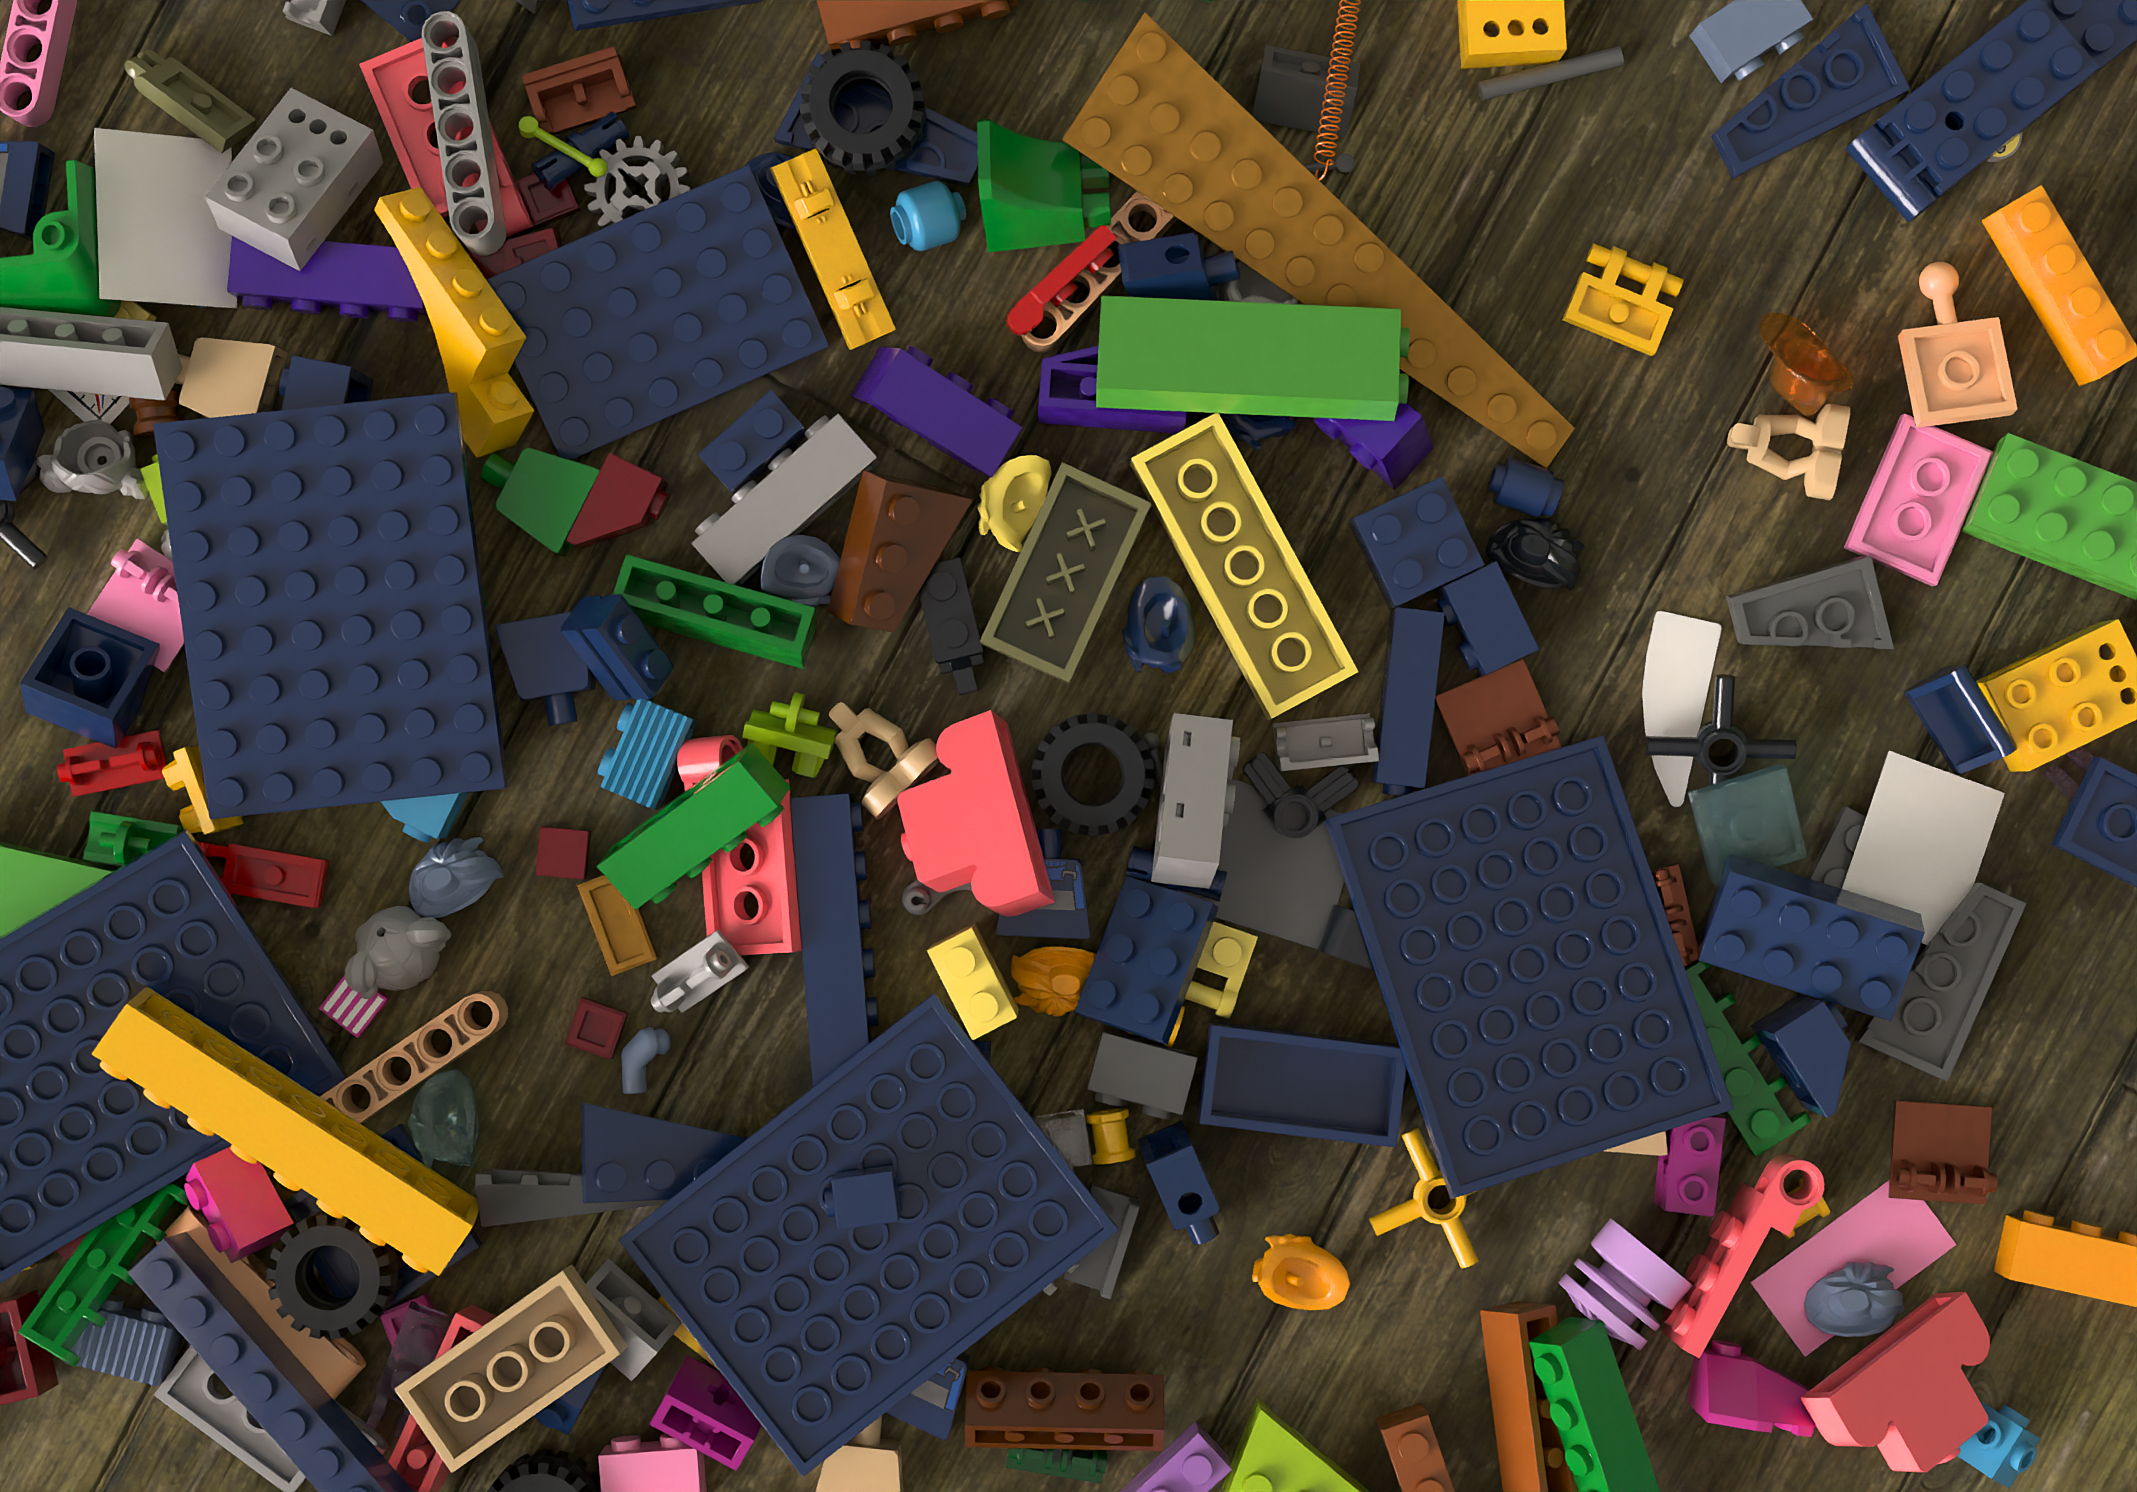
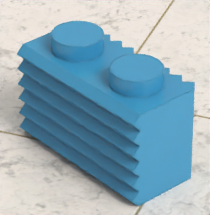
[598,699,698,810]

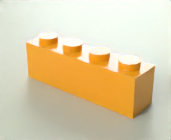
[1982,185,2137,387]
[1994,1210,2137,1307]

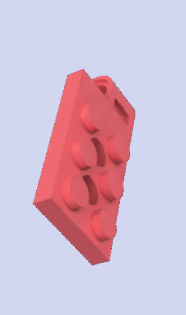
[359,36,533,238]
[677,735,802,955]
[1662,1154,1825,1359]

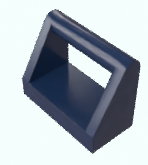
[1904,664,2017,774]

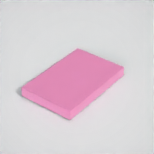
[1844,414,1994,586]

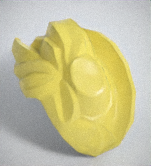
[977,455,1052,552]

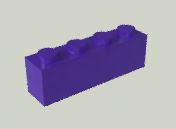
[227,236,428,322]

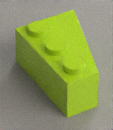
[1222,1398,1370,1492]

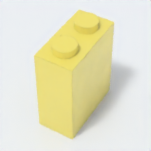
[927,923,1019,1040]

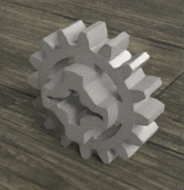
[585,136,691,228]

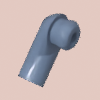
[621,1027,671,1094]

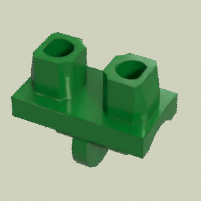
[83,811,182,866]

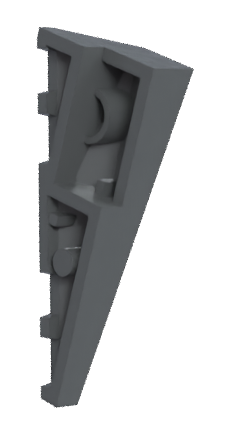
[475,1168,668,1227]

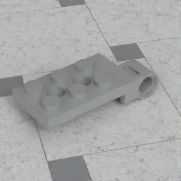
[154,1345,388,1492]

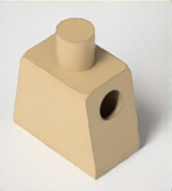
[175,337,288,418]
[816,1415,904,1492]

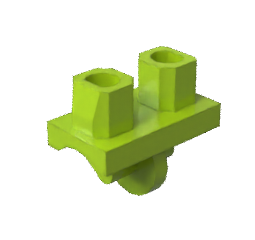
[742,692,838,778]

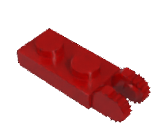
[1006,225,1116,336]
[195,840,330,908]

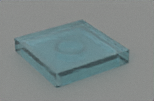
[1688,763,1807,886]

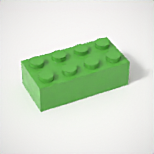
[1960,433,2137,600]

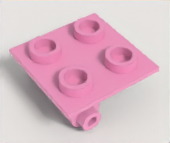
[87,538,185,673]

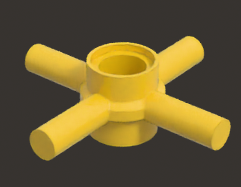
[1369,1126,1479,1268]

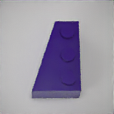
[850,345,1022,477]
[1038,345,1187,434]
[1314,403,1433,491]

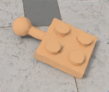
[1898,262,2018,428]

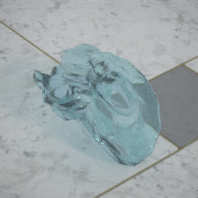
[408,1070,479,1168]

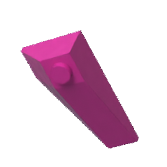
[1686,1340,1817,1437]

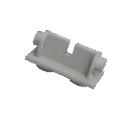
[651,929,749,1013]

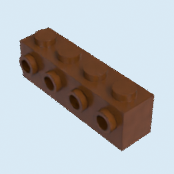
[965,1367,1164,1451]

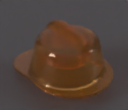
[1759,312,1855,416]

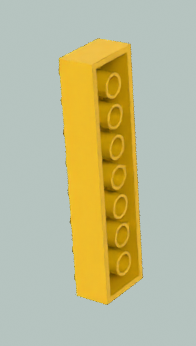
[92,987,479,1276]

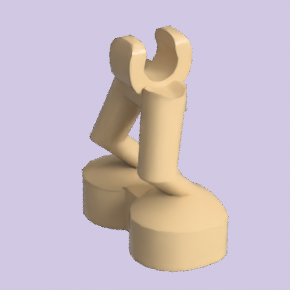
[1727,404,1850,500]
[829,702,940,820]

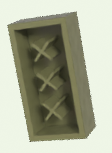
[980,462,1152,685]

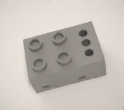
[205,88,384,271]
[1151,713,1240,889]

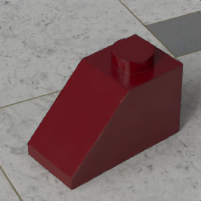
[566,453,670,549]

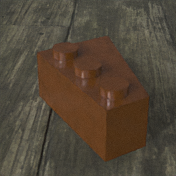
[827,470,973,633]

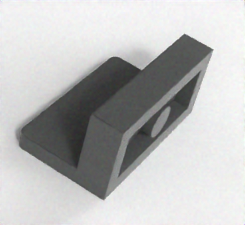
[1252,45,1360,137]
[1063,1183,1140,1299]

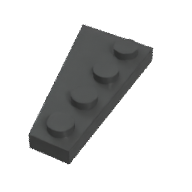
[1854,883,2027,1082]

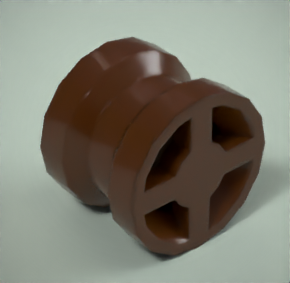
[129,390,182,438]

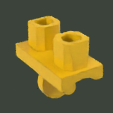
[162,746,244,835]

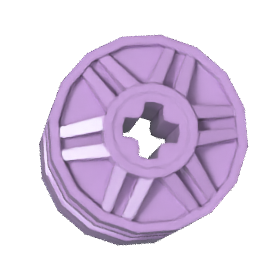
[1558,1218,1693,1350]

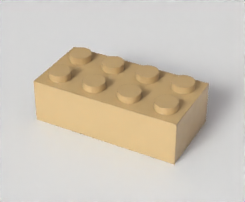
[394,1264,628,1473]

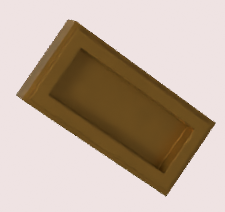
[577,875,659,976]

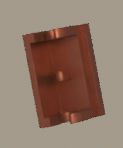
[521,46,637,135]

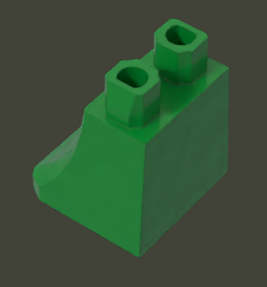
[977,119,1111,253]

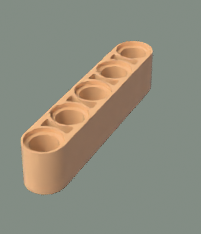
[1022,191,1178,353]
[320,991,508,1124]
[156,1204,366,1400]

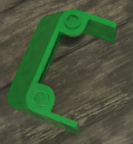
[0,160,121,318]

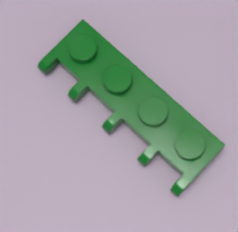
[1685,960,1811,1157]
[17,1183,190,1367]

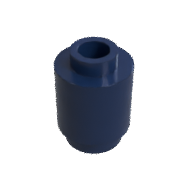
[1487,457,1564,517]

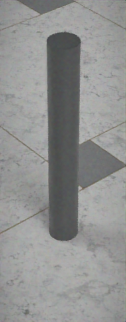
[1478,46,1624,101]

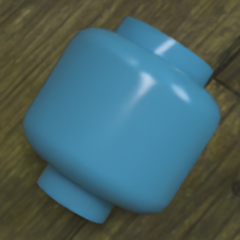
[890,181,966,252]

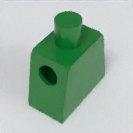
[480,447,600,557]

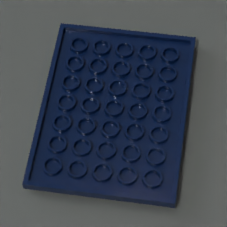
[153,392,508,819]
[1325,735,1734,1199]
[0,828,347,1283]
[619,992,1118,1477]

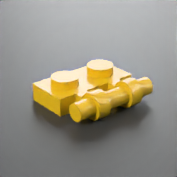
[1562,243,1684,356]

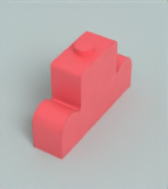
[897,710,1055,917]
[1801,1292,1990,1472]

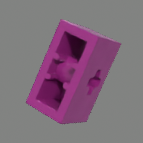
[1653,1115,1726,1217]
[649,1355,762,1471]

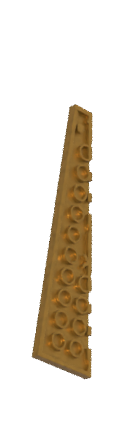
[1062,12,1575,468]

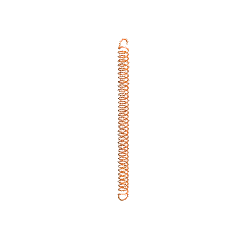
[1313,0,1361,181]

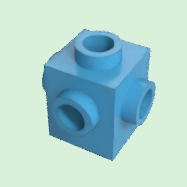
[1957,1402,2041,1488]

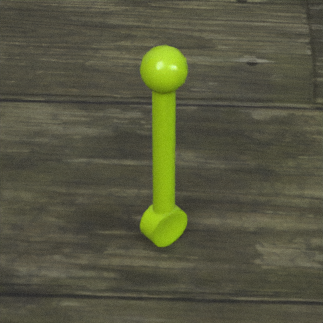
[519,116,608,177]

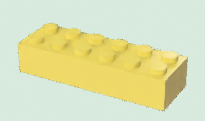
[1130,413,1359,720]

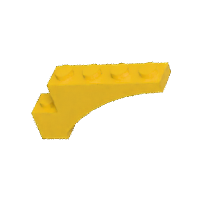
[374,187,534,458]

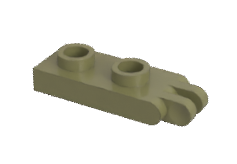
[125,49,256,153]

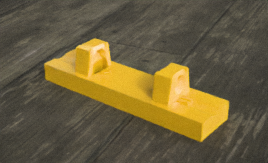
[770,148,896,350]

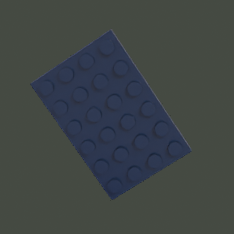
[486,164,829,460]

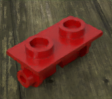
[57,730,167,797]

